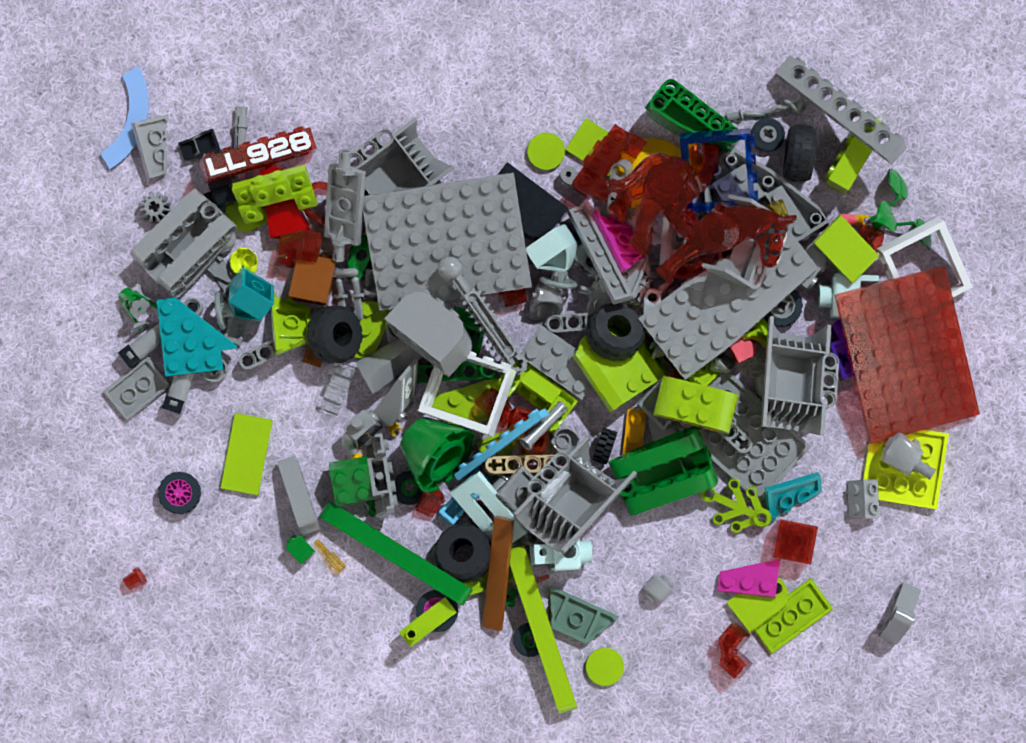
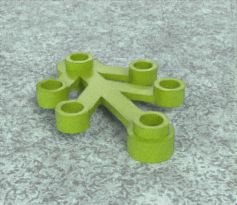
[701,478,771,533]

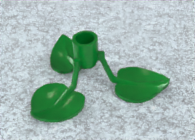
[869,168,932,250]

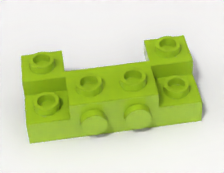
[232,165,318,224]
[491,360,579,435]

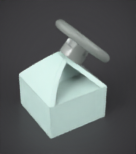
[526,224,578,289]

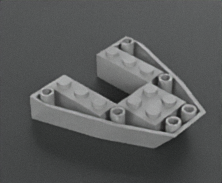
[702,148,829,260]

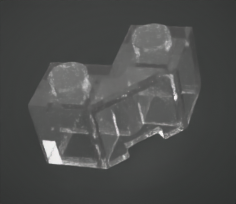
[314,363,357,418]

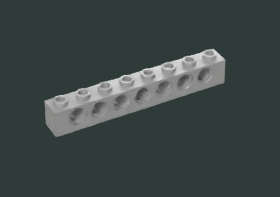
[775,55,907,165]

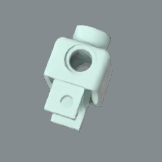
[818,272,879,322]
[529,538,592,571]

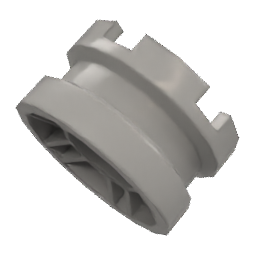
[201,358,228,383]

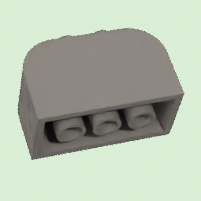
[384,292,472,377]

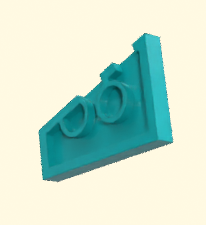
[765,472,822,523]

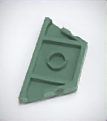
[550,586,619,644]

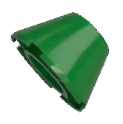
[400,417,475,493]

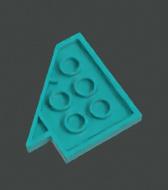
[156,298,238,377]

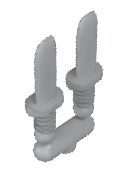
[334,268,364,321]

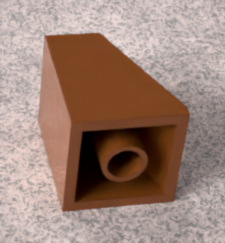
[288,251,337,306]

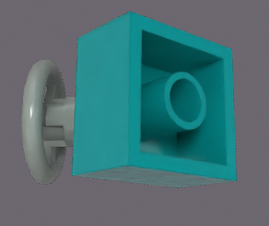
[214,266,274,330]

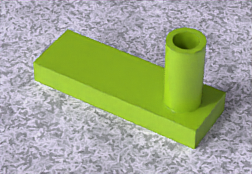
[399,597,457,647]

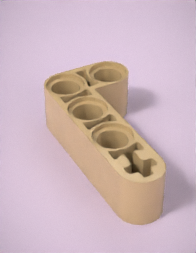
[484,455,561,479]

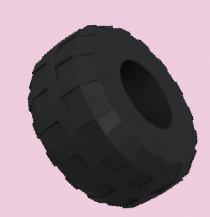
[783,124,817,183]
[586,303,645,361]
[306,306,363,363]
[434,523,491,583]

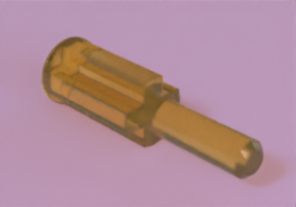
[315,540,346,573]

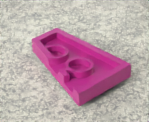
[718,559,780,598]

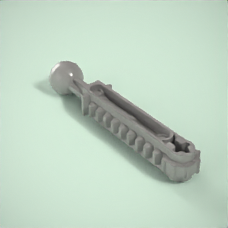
[438,256,528,375]

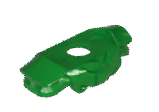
[346,234,371,281]

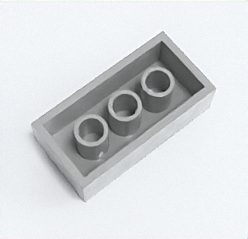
[520,324,592,401]

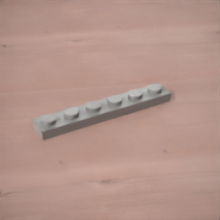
[568,205,632,304]

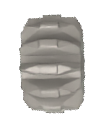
[139,192,171,224]

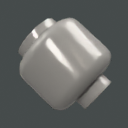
[643,575,672,604]

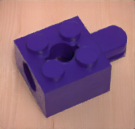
[830,319,879,381]

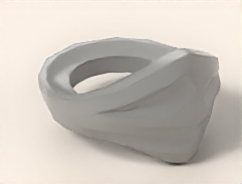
[710,353,735,373]

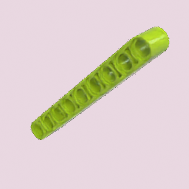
[510,544,578,715]

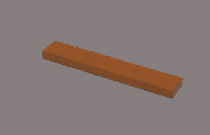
[483,516,515,632]

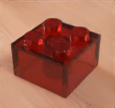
[771,519,818,565]

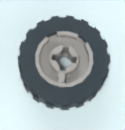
[764,290,803,327]

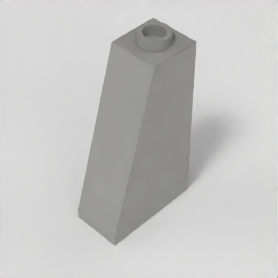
[355,338,422,394]

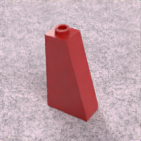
[260,164,312,239]

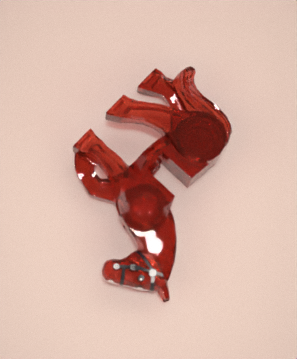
[607,152,797,285]

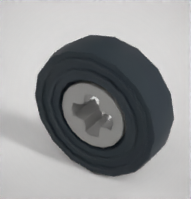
[751,118,785,152]

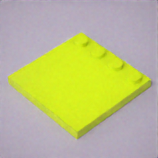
[863,421,949,510]

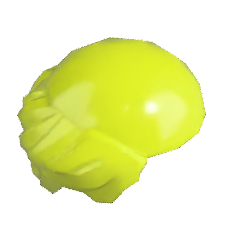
[229,247,259,274]

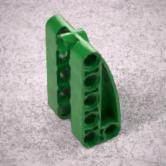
[645,79,742,152]
[608,426,718,516]

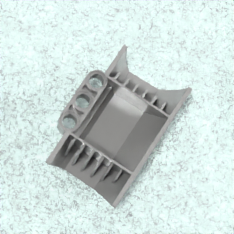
[350,117,455,236]
[761,316,839,436]
[514,436,637,554]

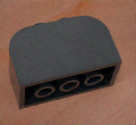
[497,162,569,241]

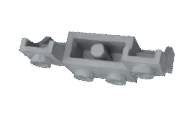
[365,433,398,520]

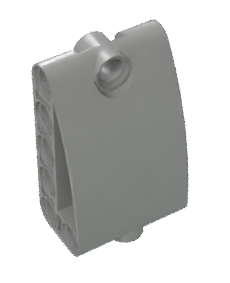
[130,189,237,298]

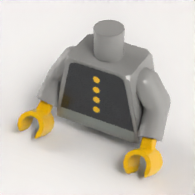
[342,409,402,459]

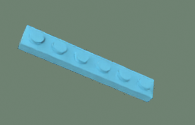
[454,408,550,481]

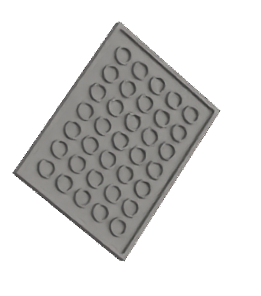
[363,172,532,311]

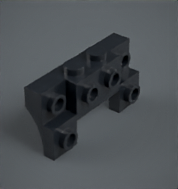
[178,129,237,213]

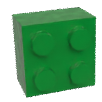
[329,456,374,506]

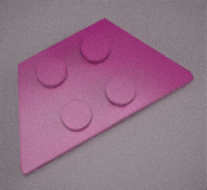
[591,210,647,273]

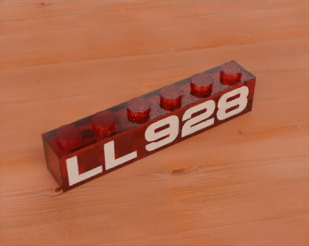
[199,126,317,183]

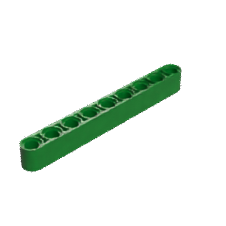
[319,501,473,606]

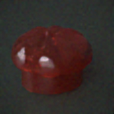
[857,223,884,253]

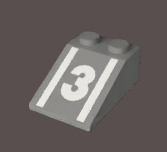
[373,358,418,426]

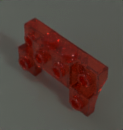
[571,124,647,203]

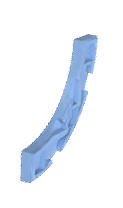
[100,66,149,170]

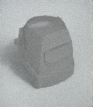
[530,283,566,322]

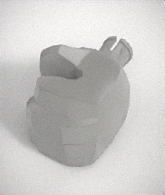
[881,432,936,480]

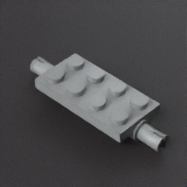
[324,149,366,262]

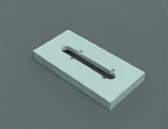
[450,471,528,543]

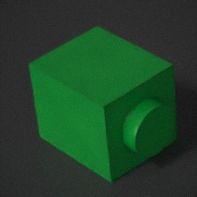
[285,534,316,564]

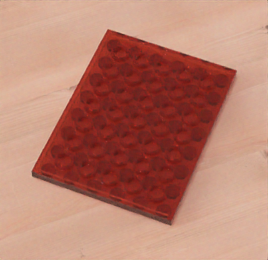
[834,265,980,444]

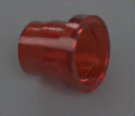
[123,567,147,590]

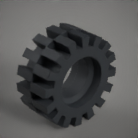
[592,427,618,465]

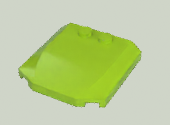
[572,327,669,413]

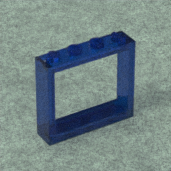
[680,128,759,213]

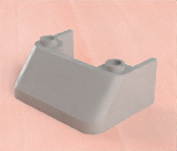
[702,194,783,289]

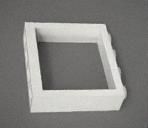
[877,217,973,318]
[418,351,516,437]

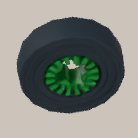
[393,471,426,505]
[513,623,539,657]

